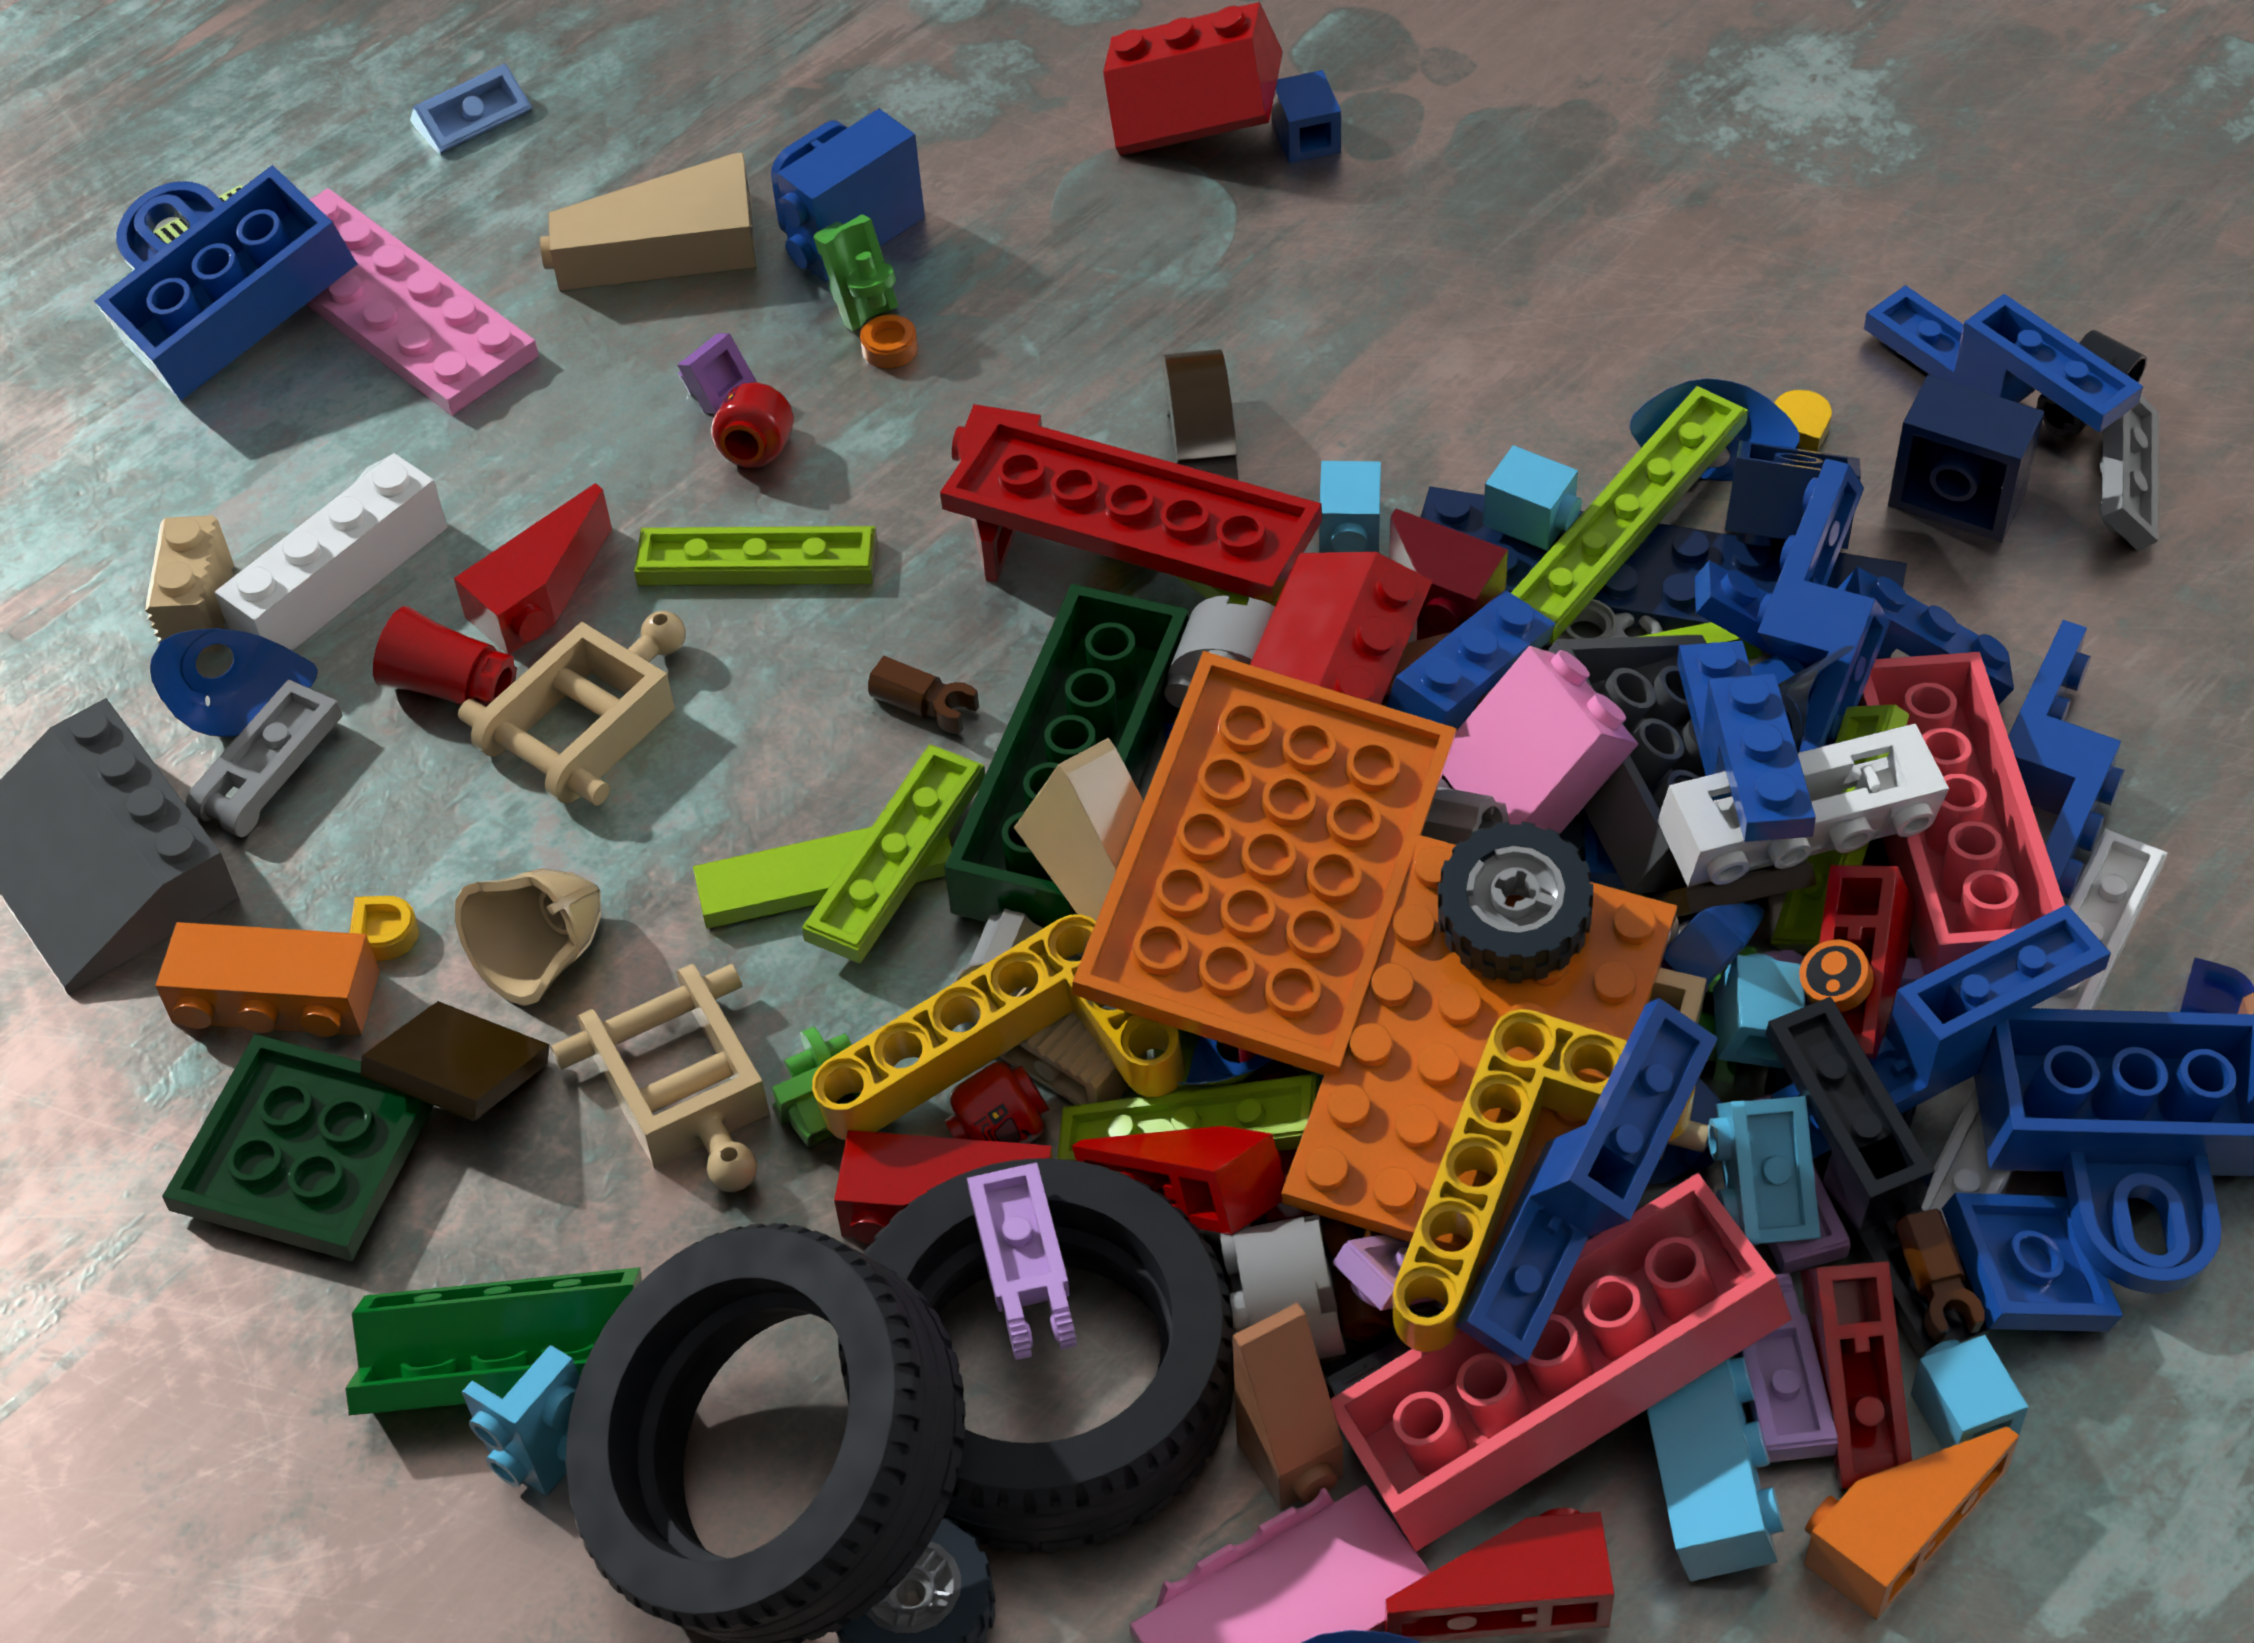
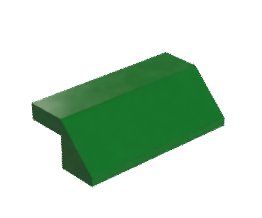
[345,1267,642,1416]

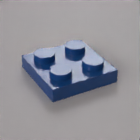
[1941,1193,2123,1332]

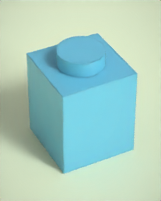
[1483,445,1582,551]
[1319,461,1381,553]
[1713,954,1805,1068]
[1910,1335,2028,1449]

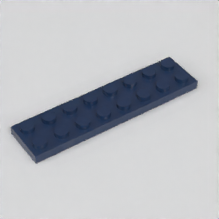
[1421,486,1907,658]

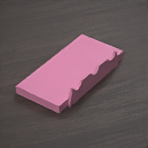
[1130,1484,1431,1643]

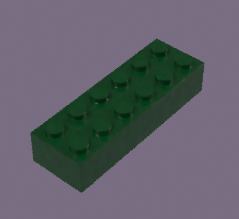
[944,583,1189,928]

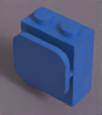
[771,108,925,283]

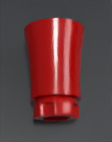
[373,606,517,707]

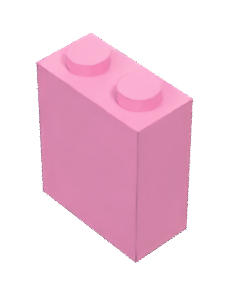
[1443,646,1639,833]

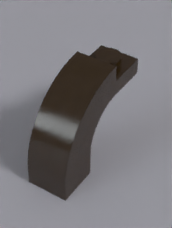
[1162,349,1239,481]

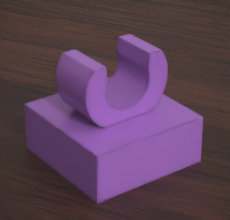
[677,333,757,413]

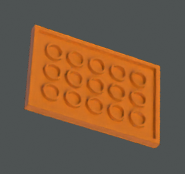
[1072,651,1457,1075]
[1281,833,1677,1265]

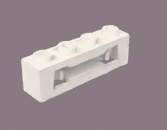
[1657,723,1949,887]

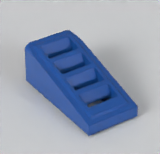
[1663,902,1765,988]

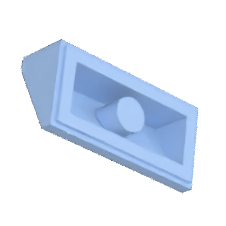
[411,63,533,155]

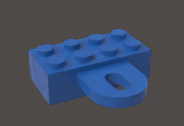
[94,165,357,401]
[1974,1008,2254,1294]

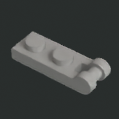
[185,679,342,837]

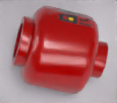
[711,382,794,469]
[944,1061,1050,1144]

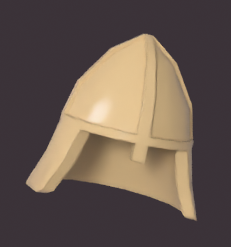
[455,869,601,1006]

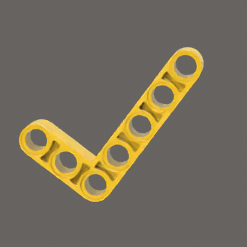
[812,914,1185,1140]
[1393,1009,1695,1352]

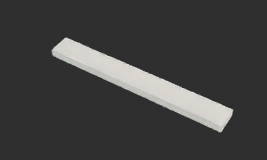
[1922,829,2168,1257]

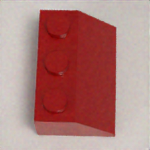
[1103,2,1283,156]
[1249,552,1433,705]

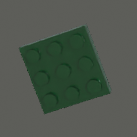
[162,1034,434,1261]

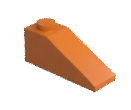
[1804,1427,2019,1620]

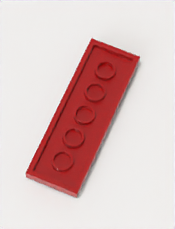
[940,413,1322,604]

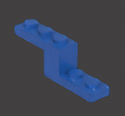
[1864,285,2143,433]
[1757,459,1890,752]
[1695,560,2014,705]
[1386,590,1556,731]
[2008,620,2125,899]
[1677,641,1816,842]
[1771,904,2111,1159]
[1455,998,1718,1366]

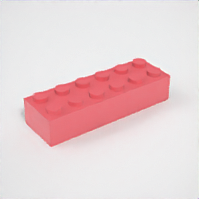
[1858,652,2065,976]
[1330,1173,1792,1552]

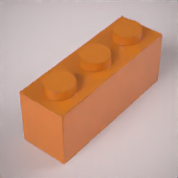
[155,922,380,1037]

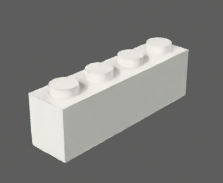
[215,453,448,651]

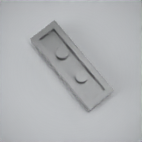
[2099,395,2159,551]

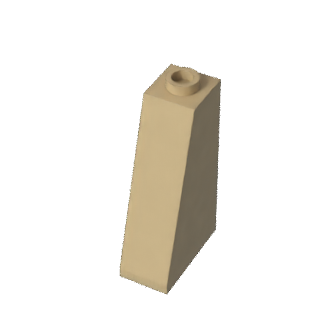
[540,152,757,291]
[1014,738,1144,921]

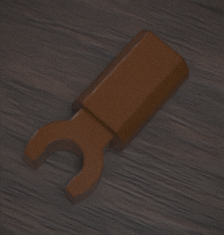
[868,655,979,734]
[1894,1208,1985,1342]
[1323,1219,1394,1342]

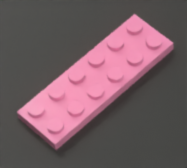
[306,188,539,416]

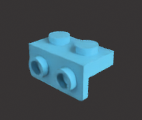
[1708,1096,1821,1245]
[461,1345,580,1496]

